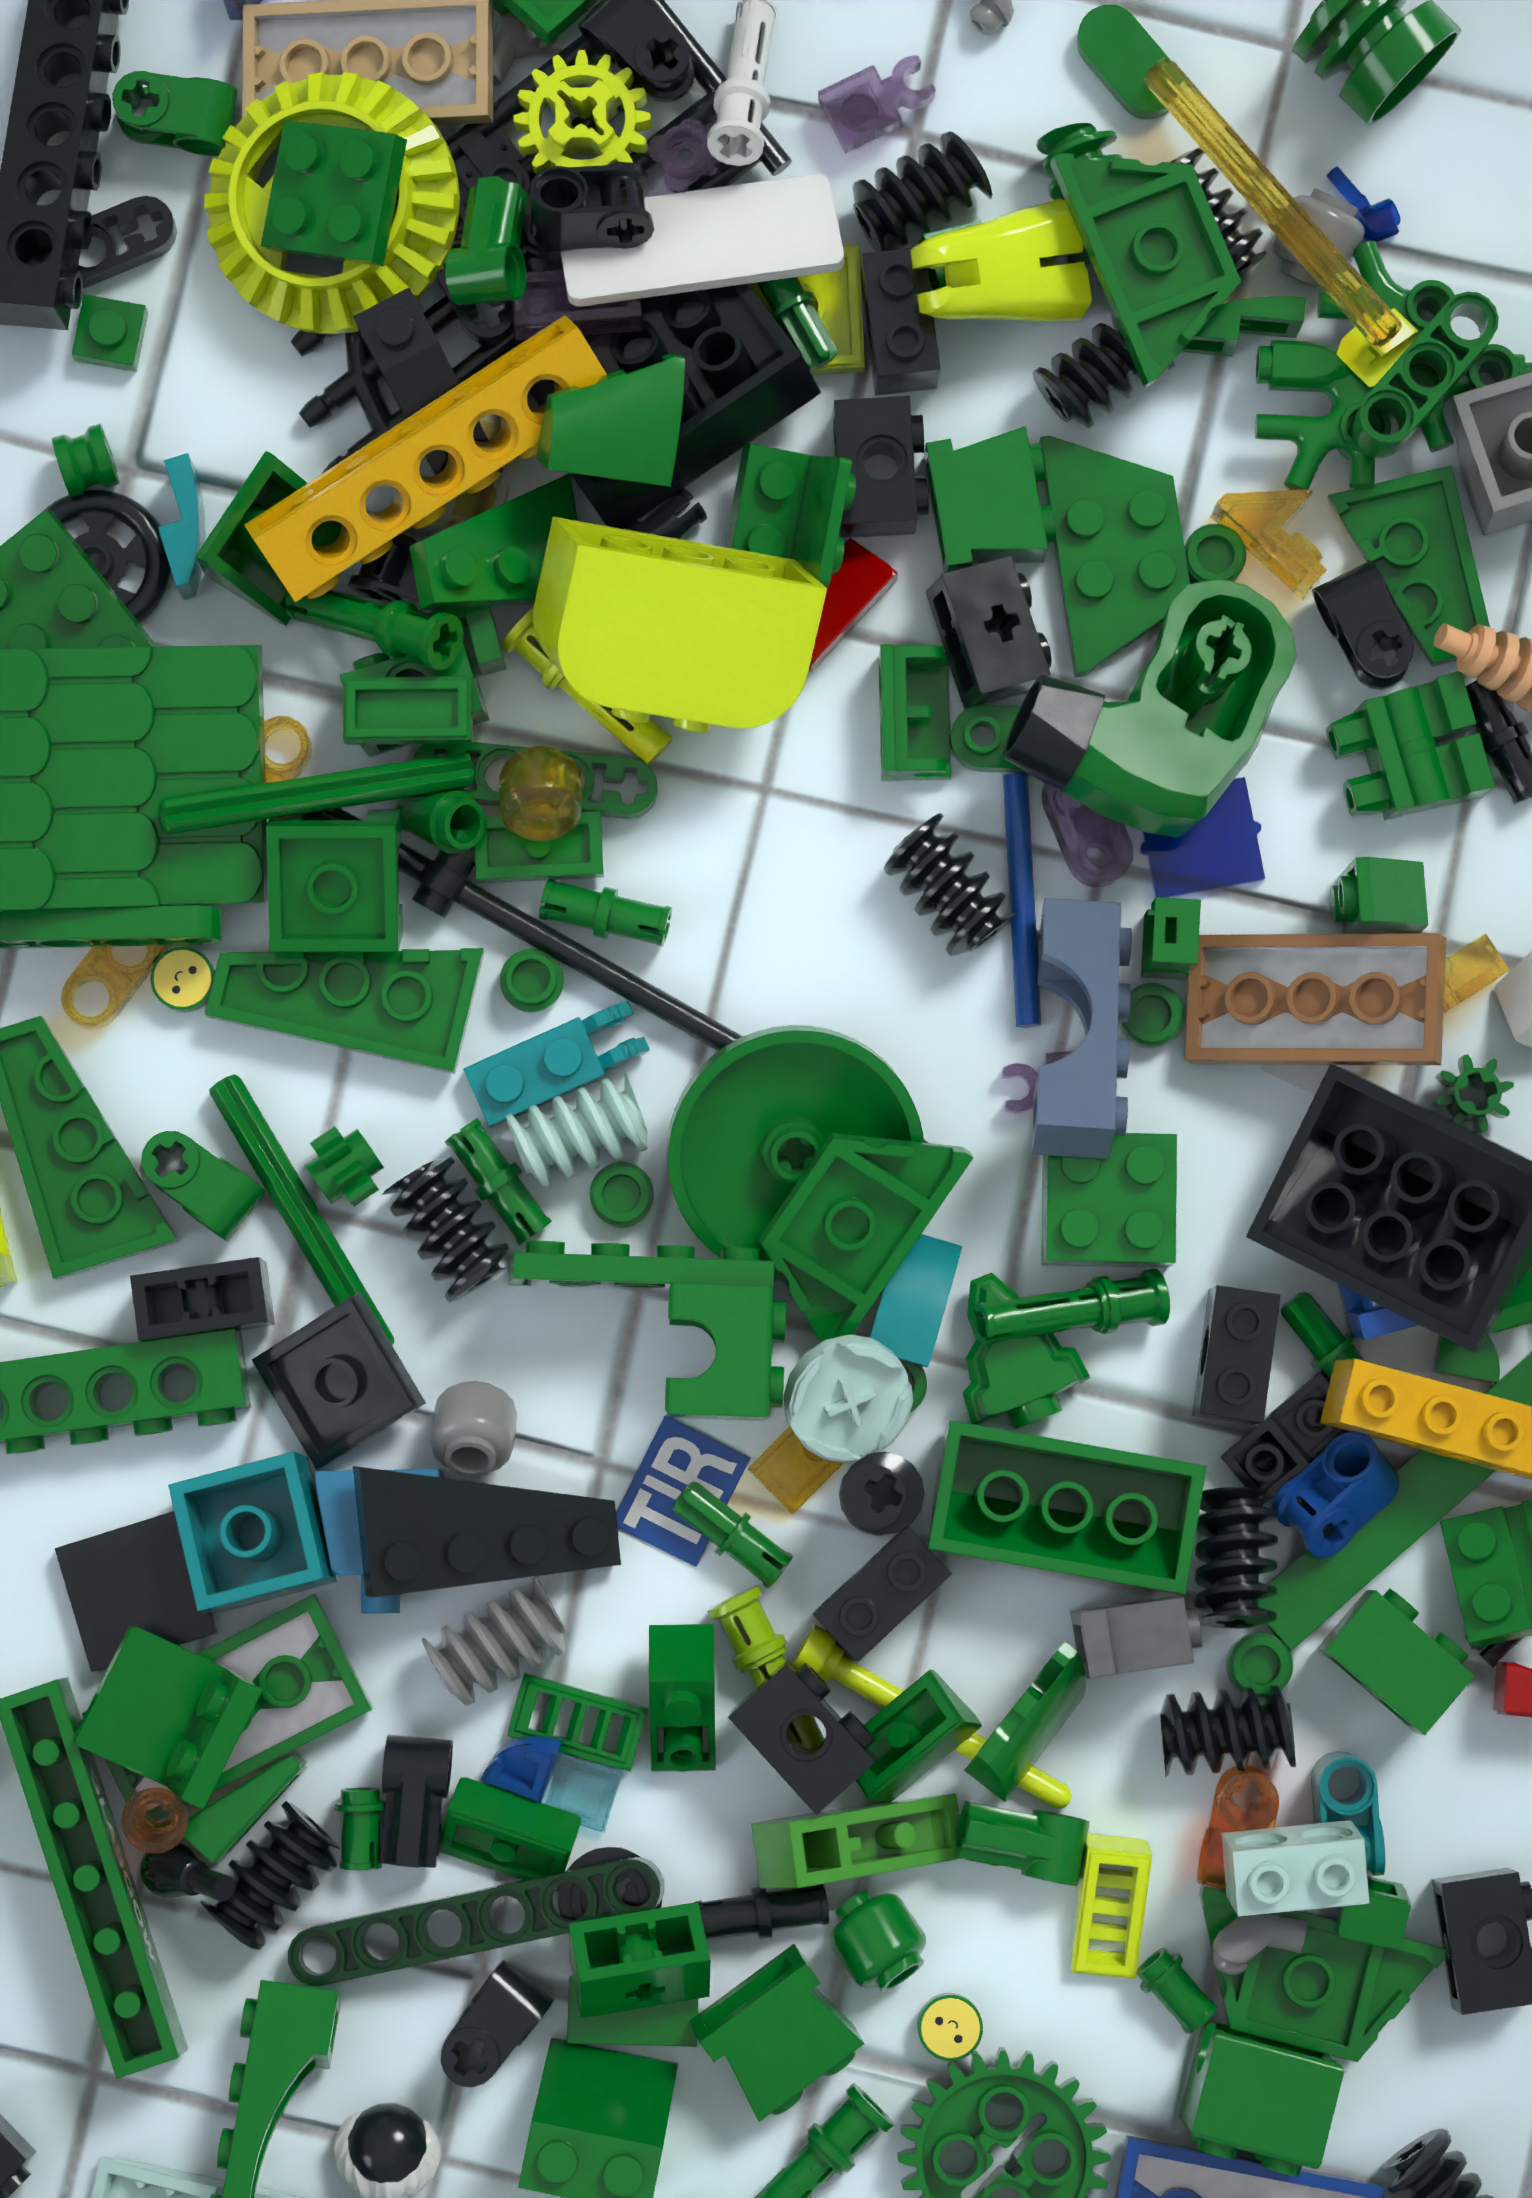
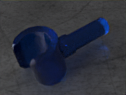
[1327,166,1401,242]

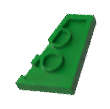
[409,473,578,609]

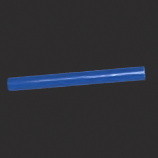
[1003,773,1041,1027]

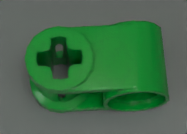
[112,71,238,156]
[141,1131,266,1242]

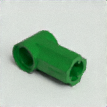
[445,176,527,305]
[954,1801,1090,1886]

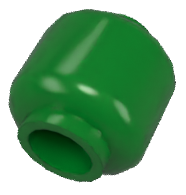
[830,1890,926,1992]

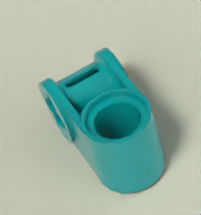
[1311,1751,1385,1876]

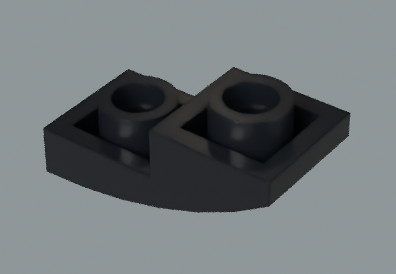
[1220,1370,1350,1506]

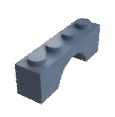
[1031,898,1132,1159]

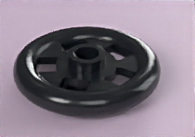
[42,490,171,624]

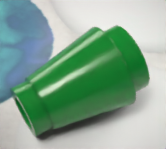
[396,790,485,854]

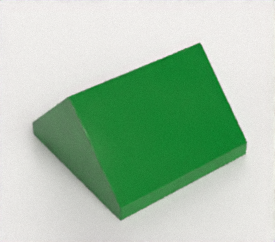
[195,451,341,626]

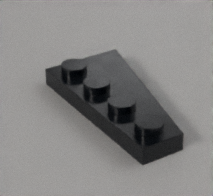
[353,1466,621,1598]

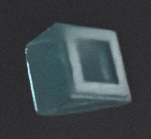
[546,1752,624,1833]

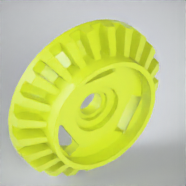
[204,72,460,334]

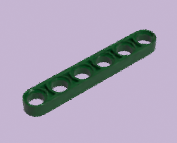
[288,1857,664,1986]

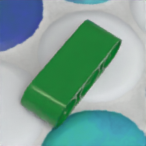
[1351,291,1499,458]

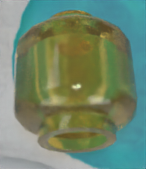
[499,746,582,841]

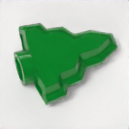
[962,1272,1090,1430]

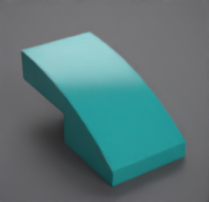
[158,453,206,600]
[869,1234,962,1368]

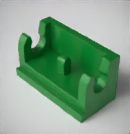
[878,644,951,781]

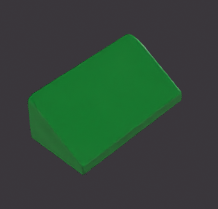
[856,1670,982,1803]
[439,1777,582,1892]

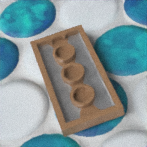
[1184,933,1446,1066]

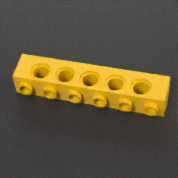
[245,315,607,602]
[1320,1358,1532,1480]

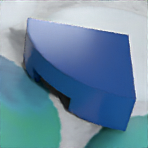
[481,1736,563,1803]

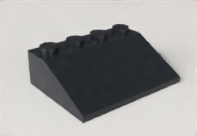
[527,284,821,529]
[1246,1064,1532,1353]

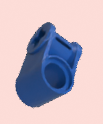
[1272,1431,1400,1558]

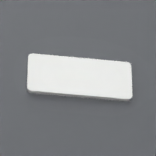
[560,174,844,307]

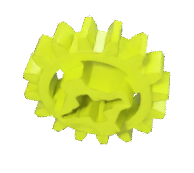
[513,50,652,174]

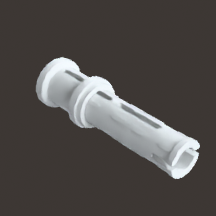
[707,0,777,166]

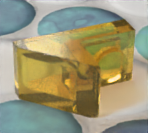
[1210,490,1327,601]

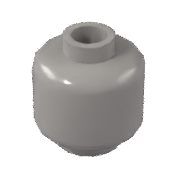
[1271,188,1365,288]
[430,1381,517,1478]

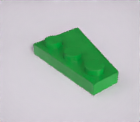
[1328,465,1490,666]

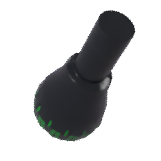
[140,1840,235,1902]

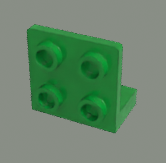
[725,443,856,587]
[73,1625,263,1810]

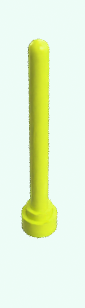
[792,1624,1072,1809]

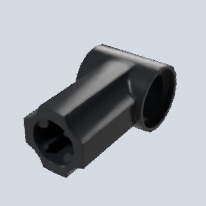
[380,1735,453,1868]

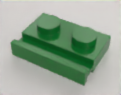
[1440,1499,1532,1649]

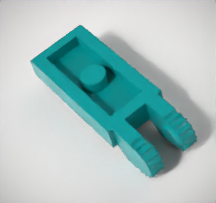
[463,1001,650,1128]

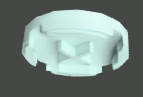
[783,1334,913,1463]

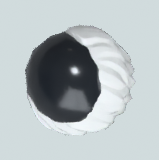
[333,2103,441,2198]

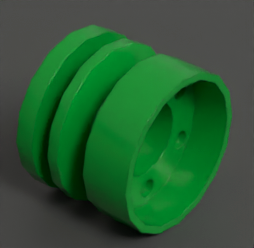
[1292,0,1462,126]

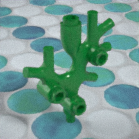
[1255,241,1532,494]

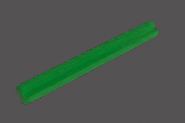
[159,752,474,835]
[209,1074,395,1345]

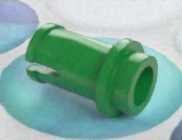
[334,1787,386,1870]
[1136,1948,1217,2034]

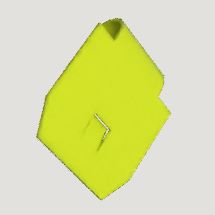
[1336,308,1419,388]

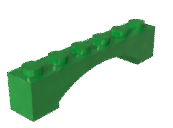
[210,1980,341,2198]

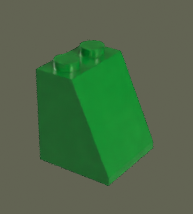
[518,2037,678,2198]

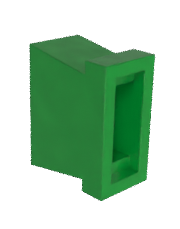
[923,426,1056,573]
[689,1944,865,2122]

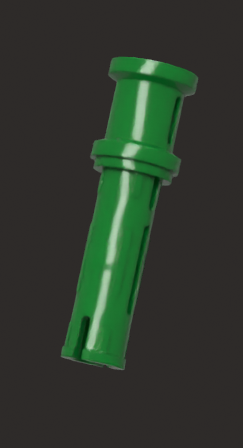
[286,590,464,671]
[973,1268,1170,1345]
[754,2083,894,2198]

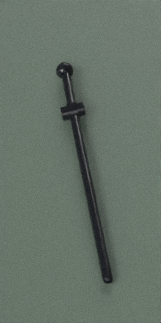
[303,808,928,1143]

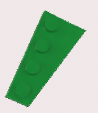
[205,948,485,1074]
[0,1016,179,1280]
[508,1241,775,1288]

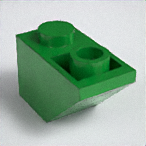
[1330,857,1429,934]
[649,1624,716,1772]

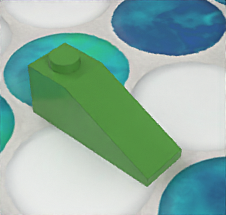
[751,1793,962,1888]

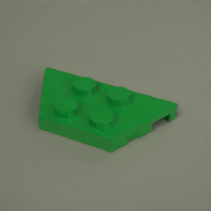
[1050,153,1242,388]
[1039,436,1190,678]
[759,1133,973,1343]
[1199,1884,1447,2062]

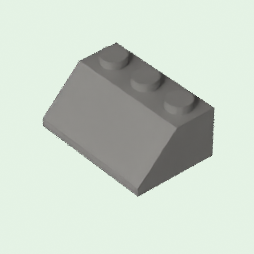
[1451,372,1532,535]

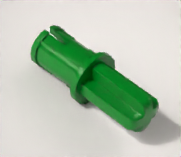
[757,277,837,370]
[1280,1291,1365,1379]
[672,1481,793,1588]

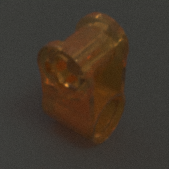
[1197,1765,1279,1889]

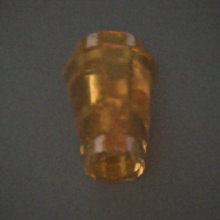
[121,1788,188,1854]

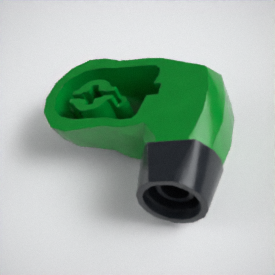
[1003,579,1297,838]

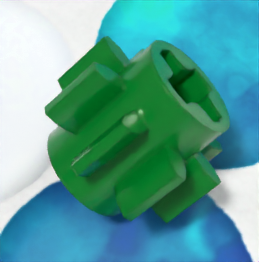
[1432,1054,1514,1134]
[304,1126,384,1207]

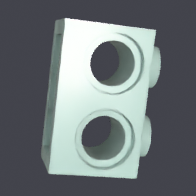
[1221,1820,1369,1917]

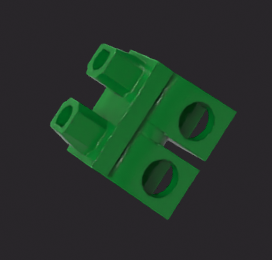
[1326,671,1495,821]

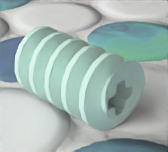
[505,1071,648,1187]

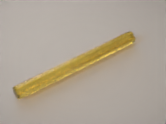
[1144,58,1402,347]

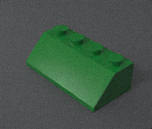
[928,1420,1207,1595]

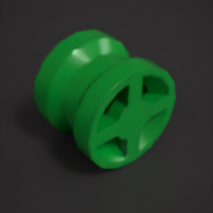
[52,423,120,498]

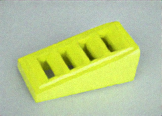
[1070,1833,1152,1979]

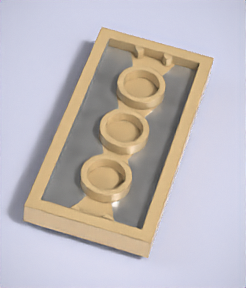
[242,0,493,125]

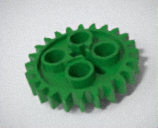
[897,2047,1111,2198]

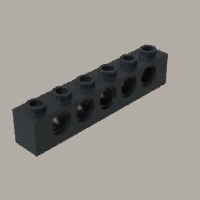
[0,0,129,330]

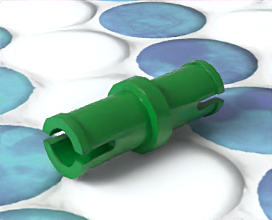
[539,879,672,947]
[444,1118,552,1245]

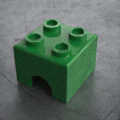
[665,1283,786,1421]
[1179,2020,1344,2177]

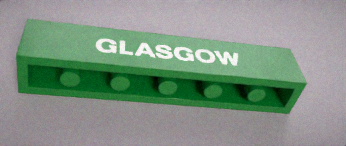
[0,1677,188,2079]

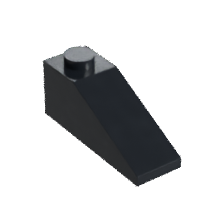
[353,287,504,494]

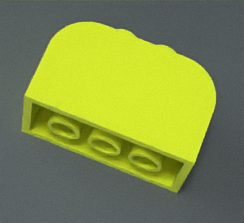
[533,517,827,733]

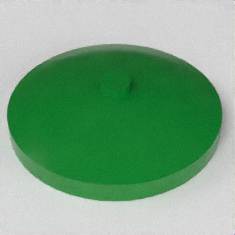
[666,1025,924,1281]

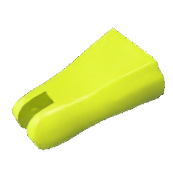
[910,199,1092,322]

